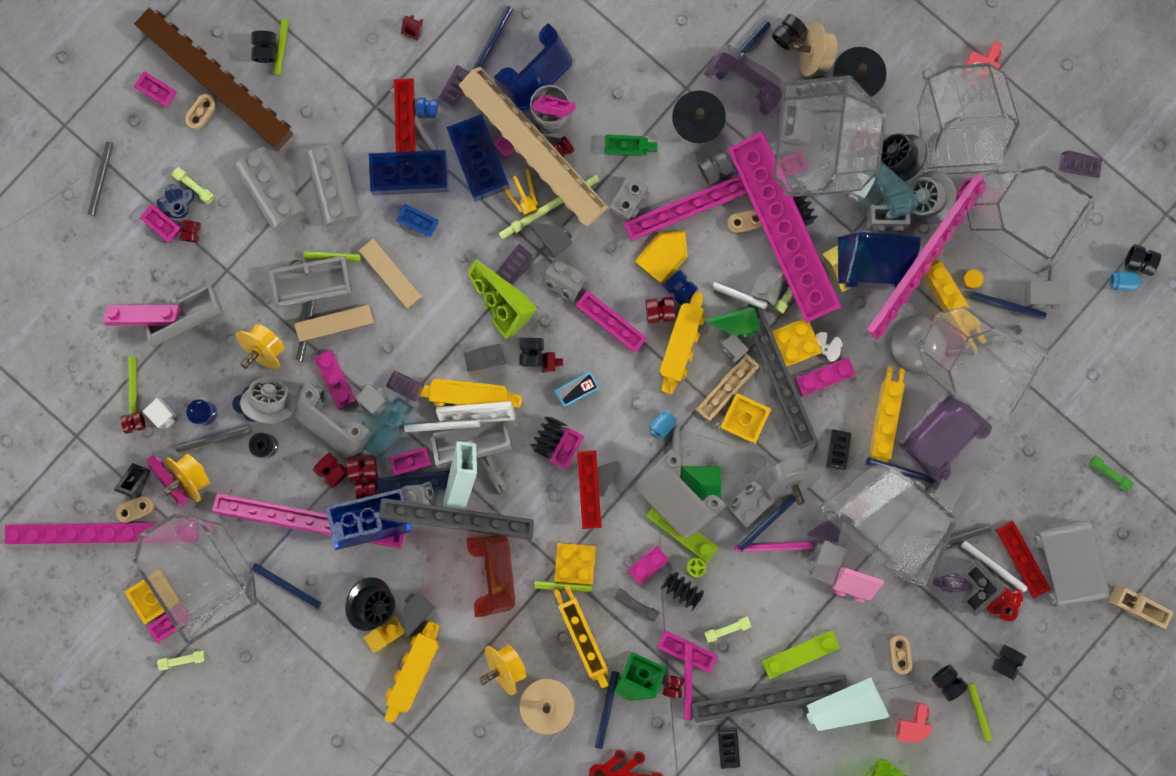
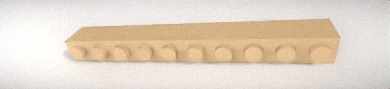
[459,67,609,226]

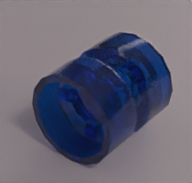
[663,269,699,305]
[186,399,217,426]

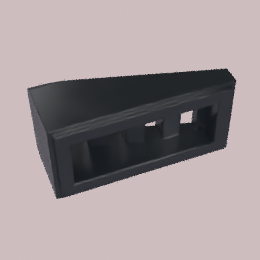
[825,429,851,470]
[717,728,740,769]

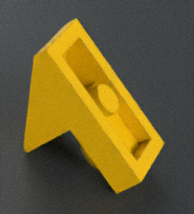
[363,616,404,653]

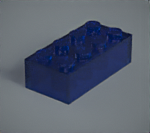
[446,114,510,202]
[369,150,449,196]
[325,488,412,551]

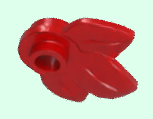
[986,585,1023,622]

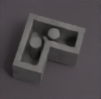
[961,560,1007,616]

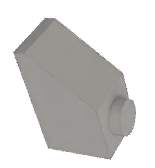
[751,265,786,306]

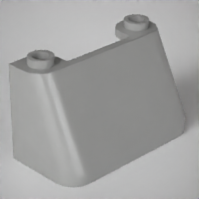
[295,382,375,458]
[637,449,726,538]
[1034,521,1109,607]

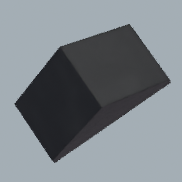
[114,463,150,498]

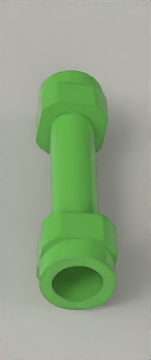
[1089,455,1134,492]

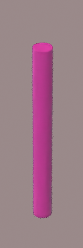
[735,541,813,552]
[684,643,692,721]

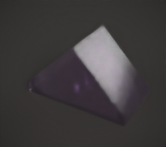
[806,512,843,543]

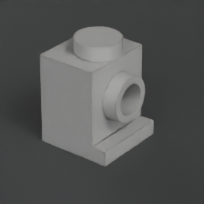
[719,334,749,364]

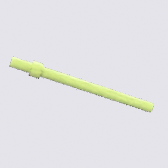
[499,175,599,239]

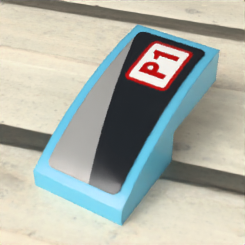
[554,372,600,408]

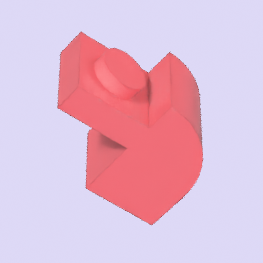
[961,41,1002,80]
[895,702,933,743]

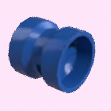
[416,97,439,119]

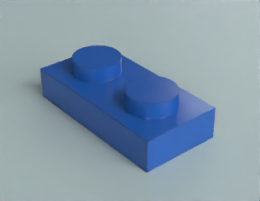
[396,203,439,238]

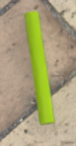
[273,19,289,76]
[303,251,361,262]
[128,356,137,414]
[534,581,592,592]
[968,683,993,742]

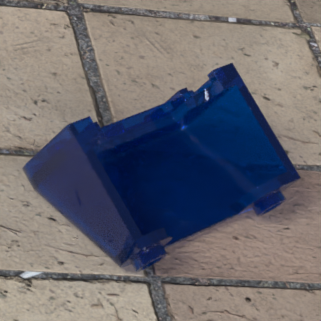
[494,23,572,111]
[838,232,921,290]

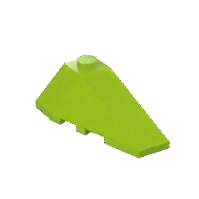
[467,260,537,340]

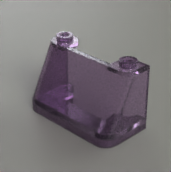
[703,45,784,115]
[899,389,992,484]

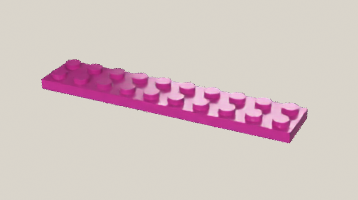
[728,132,842,323]

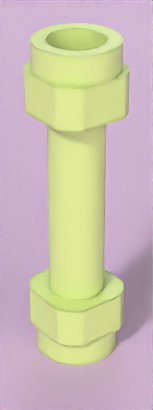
[172,167,215,204]
[774,286,793,314]
[704,616,752,643]
[157,650,206,671]

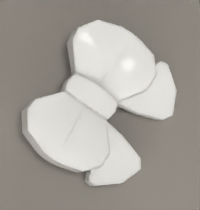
[815,332,843,362]

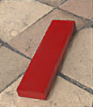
[394,78,416,156]
[577,450,602,529]
[995,521,1051,598]

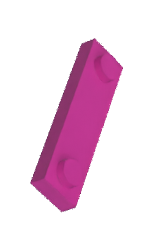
[575,290,647,353]
[103,305,181,326]

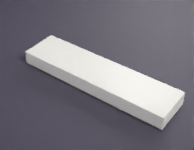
[436,402,516,423]

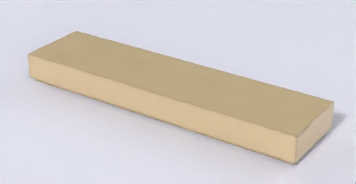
[359,239,422,309]
[294,305,374,342]
[695,353,760,422]

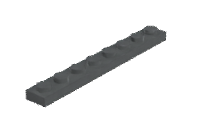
[740,304,818,449]
[379,498,534,540]
[692,674,847,723]

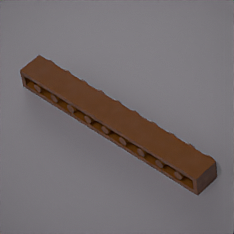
[134,7,293,151]

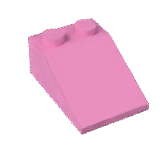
[830,567,884,603]

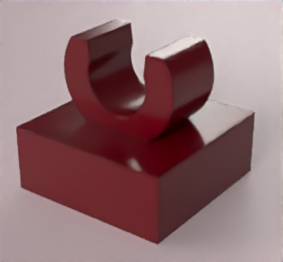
[401,15,423,41]
[542,352,563,373]

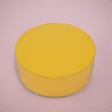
[963,269,983,289]

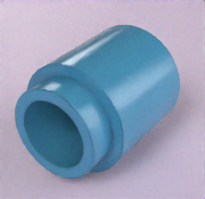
[1110,271,1141,291]
[649,410,677,439]

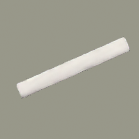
[712,282,767,310]

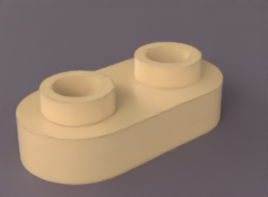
[185,94,217,130]
[727,209,762,234]
[116,496,155,523]
[889,635,912,674]

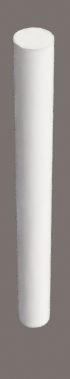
[404,419,480,432]
[960,540,1028,593]

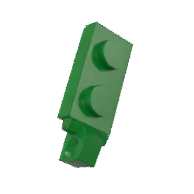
[605,134,658,156]

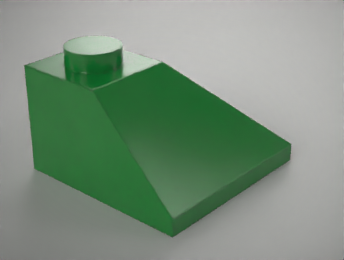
[706,307,760,338]
[681,466,721,501]
[614,652,666,701]

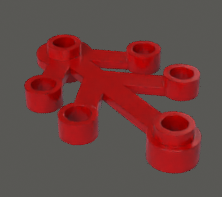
[589,749,663,776]

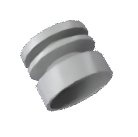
[530,85,571,134]

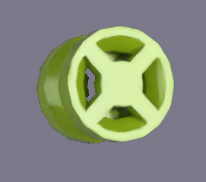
[686,557,707,577]

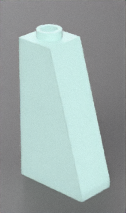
[443,441,477,510]
[806,678,890,731]

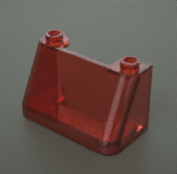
[467,535,515,617]

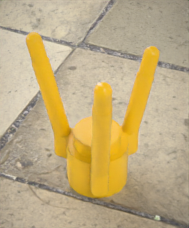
[504,168,538,216]

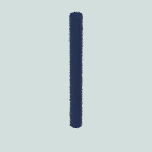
[473,6,513,69]
[715,20,771,81]
[970,291,1047,320]
[866,457,936,484]
[736,494,796,552]
[252,563,322,609]
[595,671,620,749]

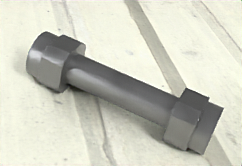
[614,588,660,622]

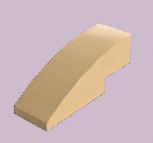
[1108,585,1174,629]

